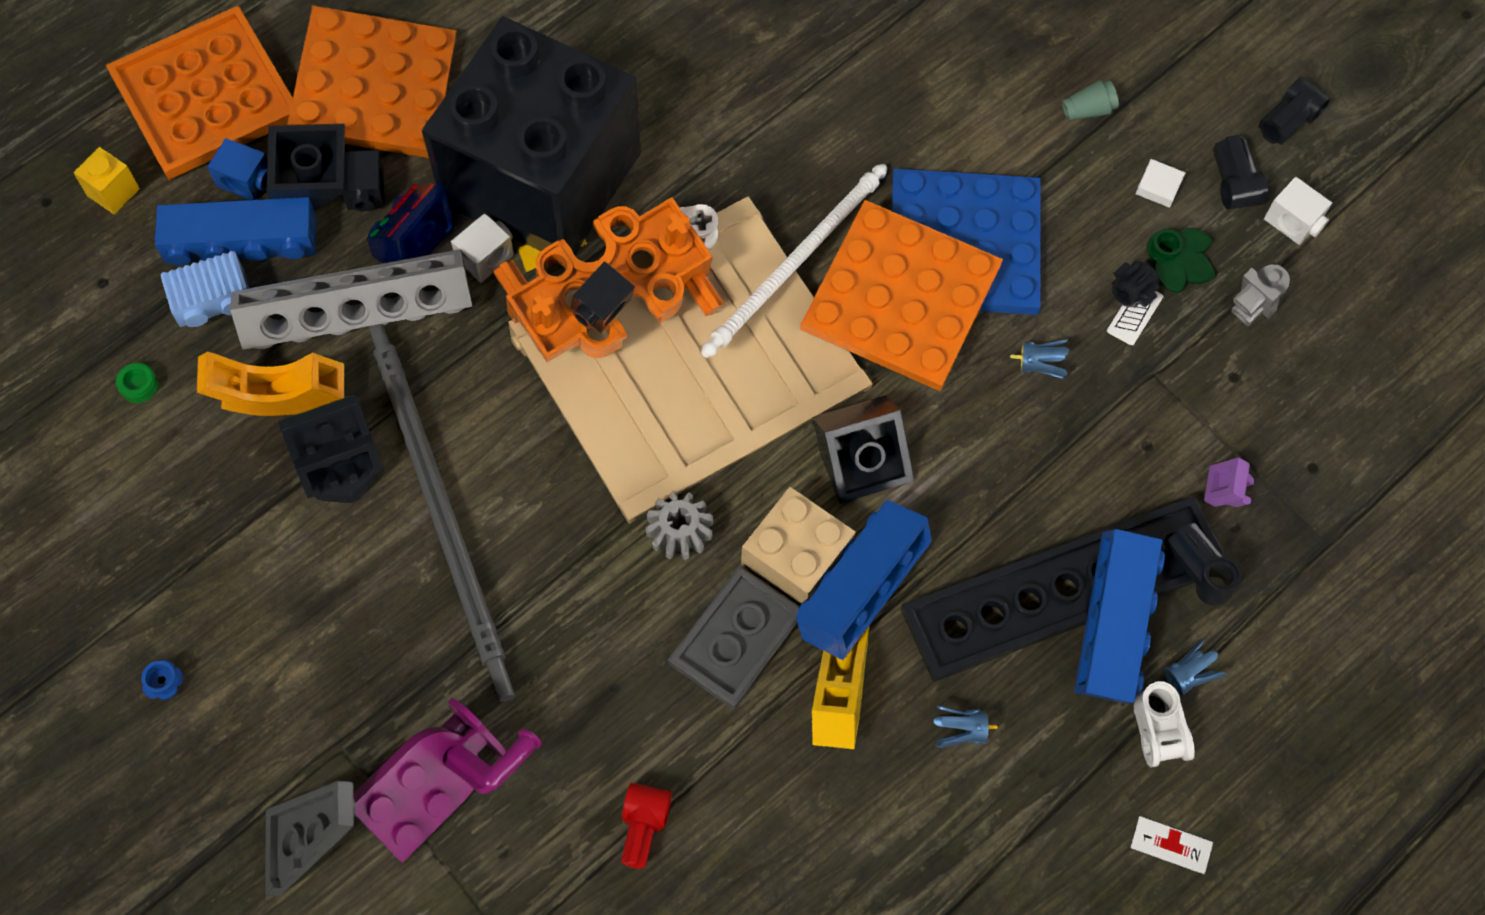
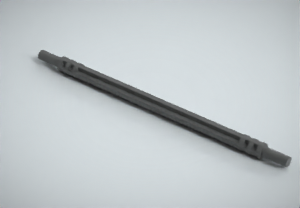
[368,324,515,702]

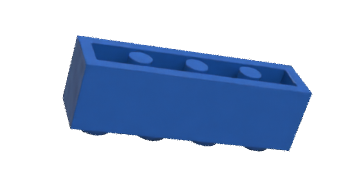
[155,197,317,266]
[796,500,932,660]
[1074,529,1165,703]

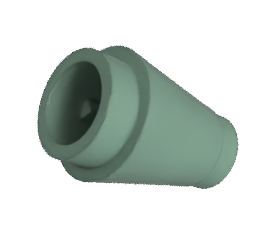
[1062,80,1119,121]

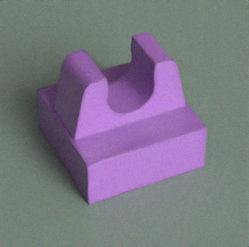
[1204,457,1254,507]

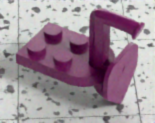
[353,698,542,863]

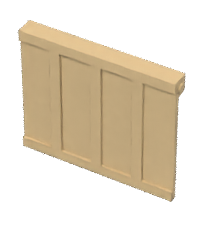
[508,196,872,523]

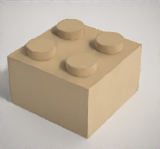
[741,487,856,605]

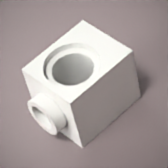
[1264,177,1332,245]
[451,213,514,283]

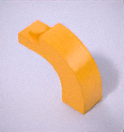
[197,351,344,416]

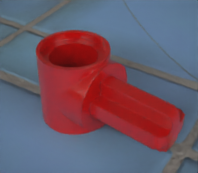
[621,782,672,869]

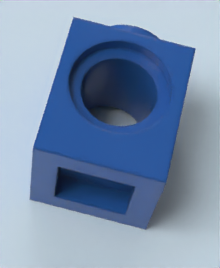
[207,138,268,200]

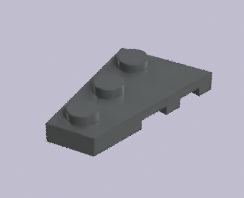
[265,781,356,896]

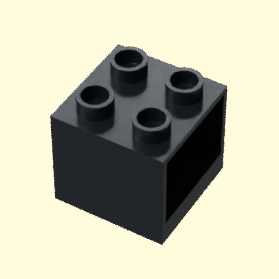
[422,16,641,255]

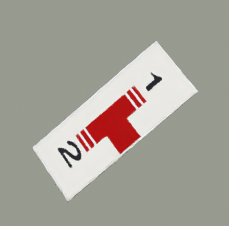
[1131,816,1213,874]

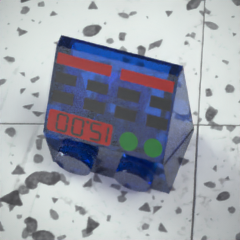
[366,183,454,263]

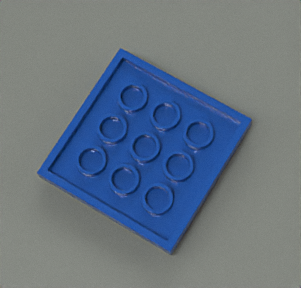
[891,169,1040,315]

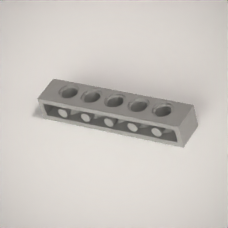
[230,249,472,350]

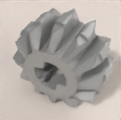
[646,491,713,560]

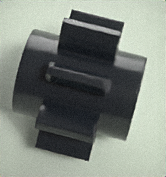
[1111,261,1159,308]

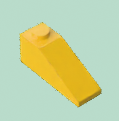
[812,626,869,749]

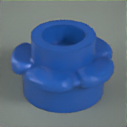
[141,660,183,700]

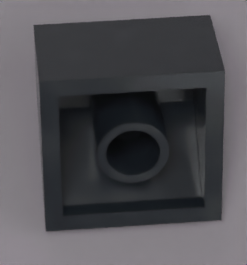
[267,124,345,211]
[812,395,914,504]

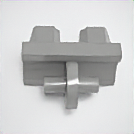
[1232,264,1290,327]

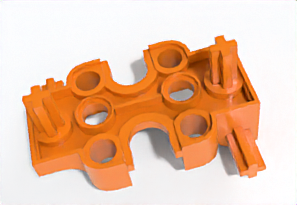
[493,197,725,363]

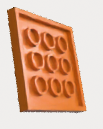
[106,6,293,180]
[287,6,456,158]
[800,200,1003,392]

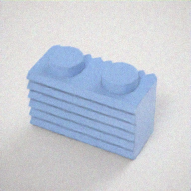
[160,251,249,327]

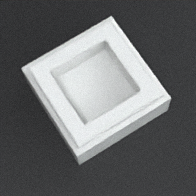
[1136,159,1185,208]

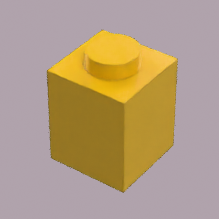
[73,147,140,215]

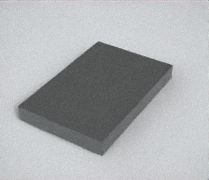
[668,566,800,710]

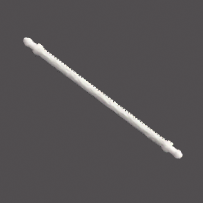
[701,164,887,358]

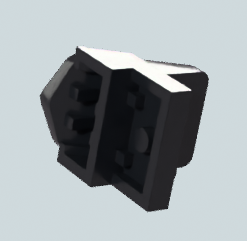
[278,394,383,504]

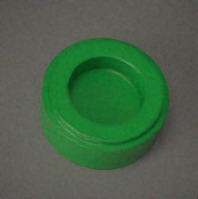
[116,363,159,403]

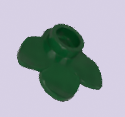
[1146,229,1215,294]

